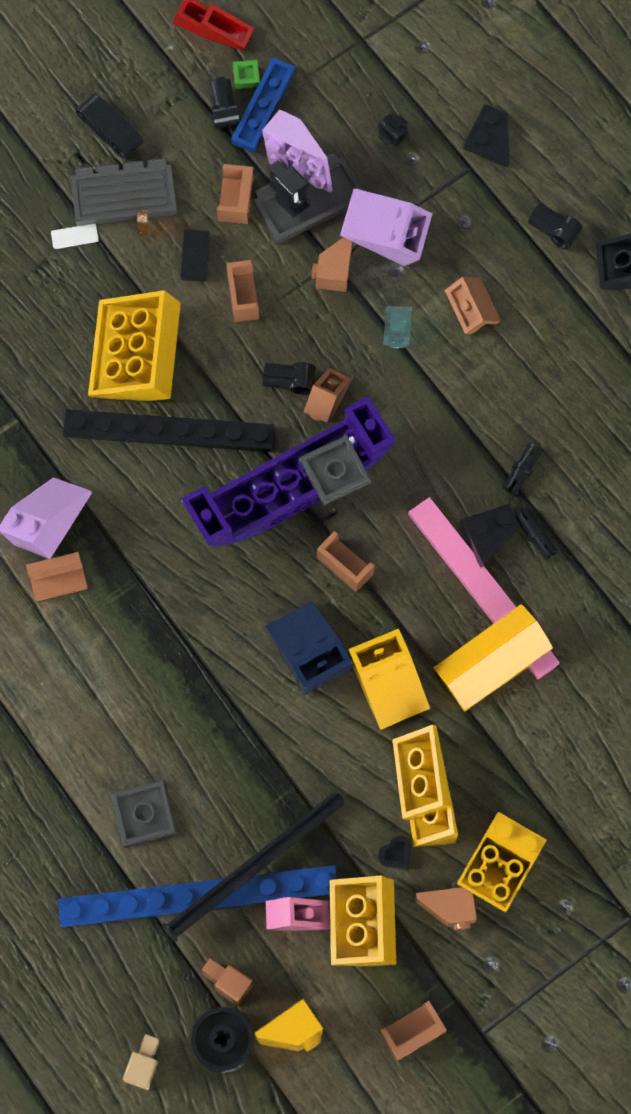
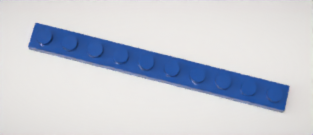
[58,865,337,928]

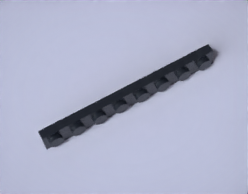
[63,409,274,452]

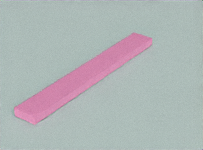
[408,497,560,680]

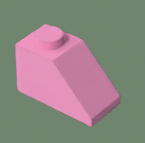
[266,897,330,931]

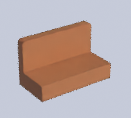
[445,277,501,334]
[26,552,87,601]

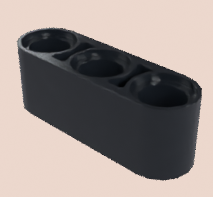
[75,93,143,159]

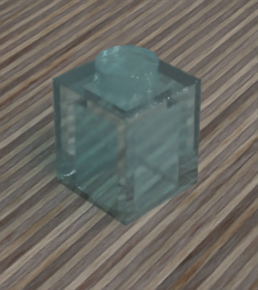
[383,306,412,348]

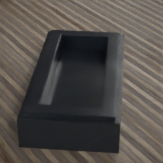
[181,230,210,281]

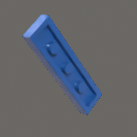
[231,57,295,153]

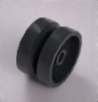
[191,1007,255,1074]

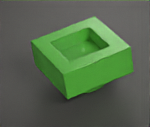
[233,60,260,89]

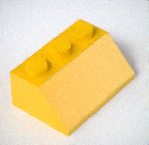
[330,876,396,966]
[255,999,323,1052]

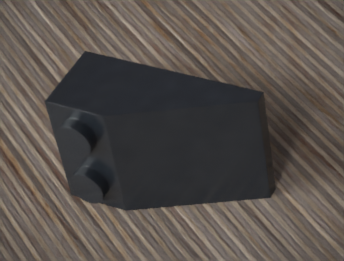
[596,233,631,290]

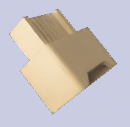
[122,1034,160,1090]

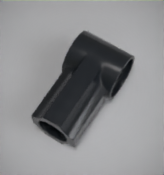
[210,77,239,129]
[528,203,583,250]
[263,362,316,395]

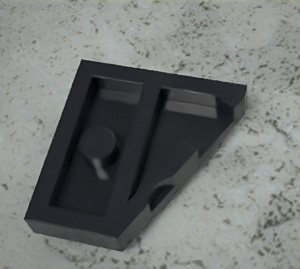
[463,104,510,168]
[460,504,520,568]

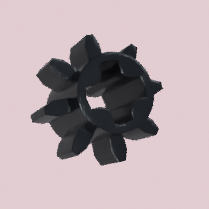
[378,114,409,145]

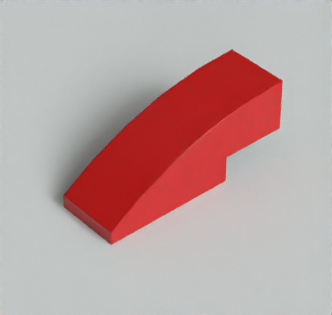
[172,0,254,50]

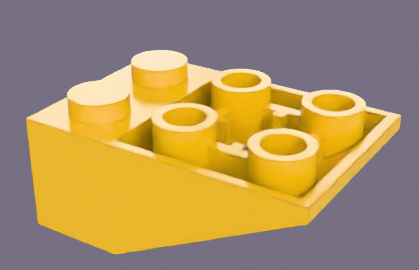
[348,629,430,730]
[457,812,546,913]

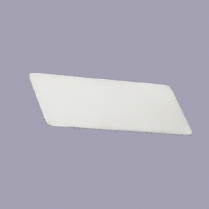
[51,224,99,249]

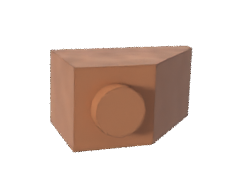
[311,237,353,292]
[304,368,352,423]
[415,887,477,930]

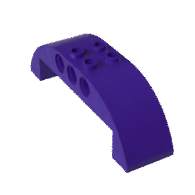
[181,396,396,546]

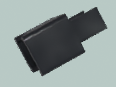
[268,160,310,218]

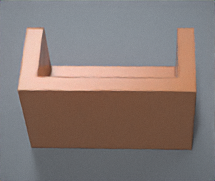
[217,164,254,224]
[226,260,259,322]
[317,531,375,592]
[379,1001,447,1062]

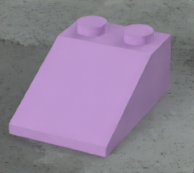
[0,477,92,559]

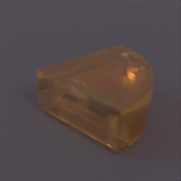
[137,210,148,236]

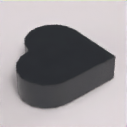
[378,836,411,870]

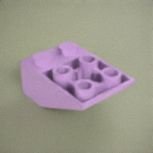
[262,110,333,192]
[340,188,433,266]

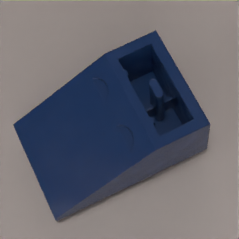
[265,601,352,696]

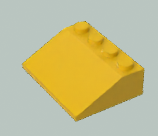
[88,290,181,401]

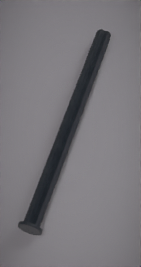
[162,792,344,942]

